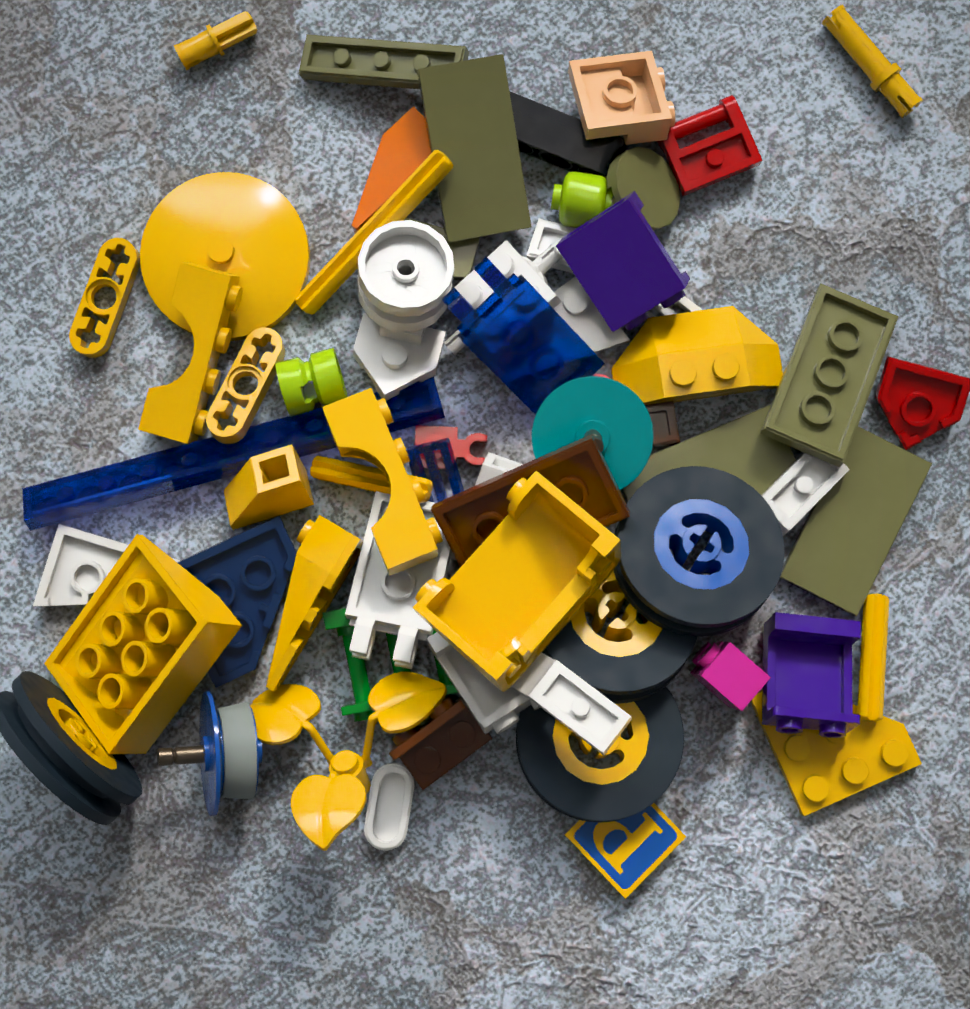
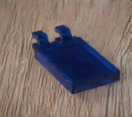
[442,257,605,415]

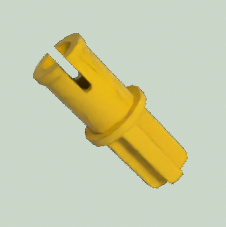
[174,12,257,71]

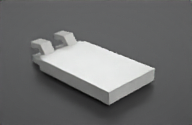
[345,491,452,669]

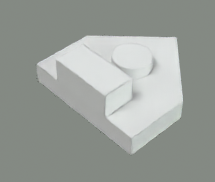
[353,313,446,401]

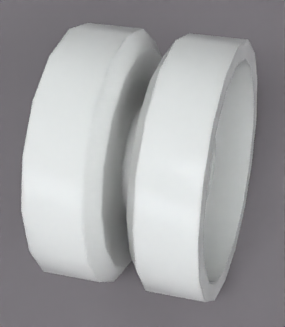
[357,220,454,333]

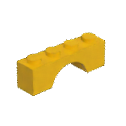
[138,262,243,444]
[322,388,443,576]

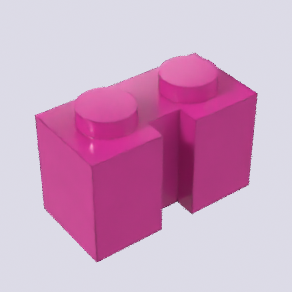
[690,641,771,711]

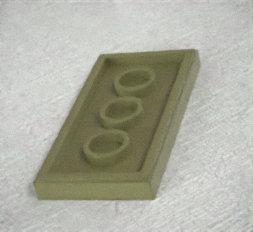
[417,54,532,242]
[760,283,899,468]
[622,405,796,503]
[780,426,932,616]

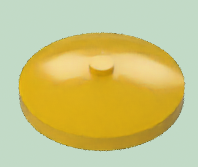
[140,172,310,341]

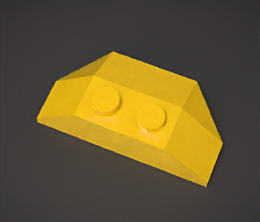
[611,306,783,405]

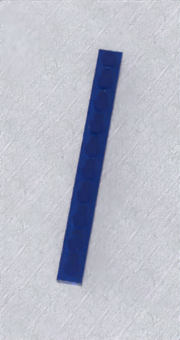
[22,377,445,531]

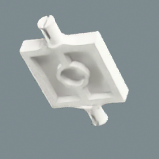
[443,240,563,359]

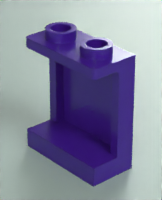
[556,191,690,332]
[762,612,861,738]

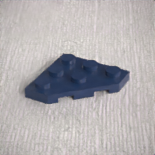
[177,515,297,688]

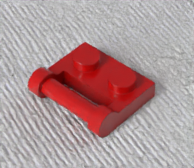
[657,95,763,196]

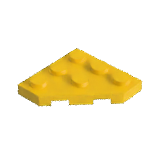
[750,690,922,816]

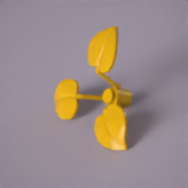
[250,672,447,851]

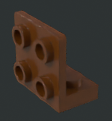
[389,695,493,790]

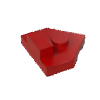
[875,356,970,450]

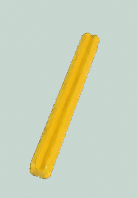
[295,150,454,315]

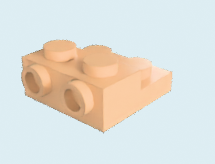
[568,51,675,145]

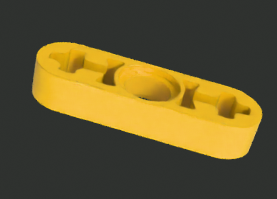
[69,238,140,358]
[206,327,285,444]

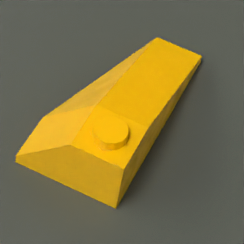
[266,515,363,691]

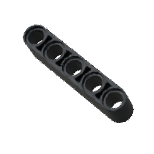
[421,91,628,180]

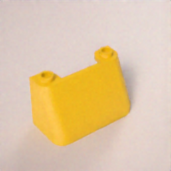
[413,471,621,692]

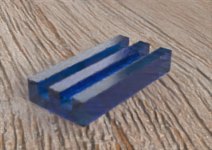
[406,438,464,502]

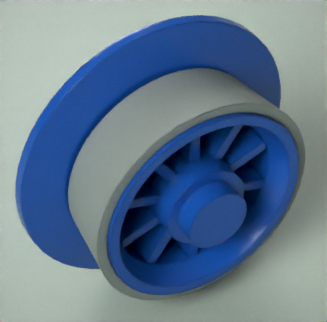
[157,691,262,816]

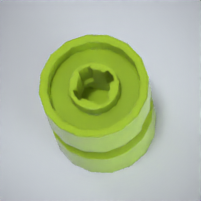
[275,347,348,417]

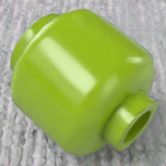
[551,171,613,228]

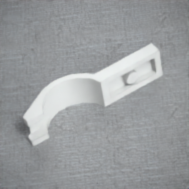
[688,453,850,575]
[511,653,632,756]

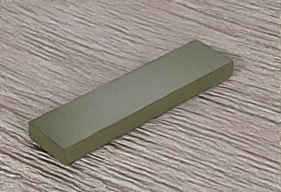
[299,34,469,89]

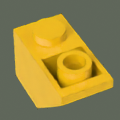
[223,444,314,530]

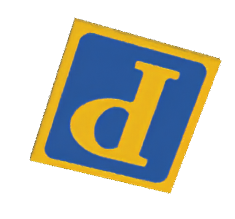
[564,803,686,899]

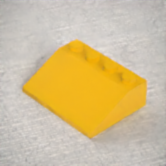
[44,534,242,754]

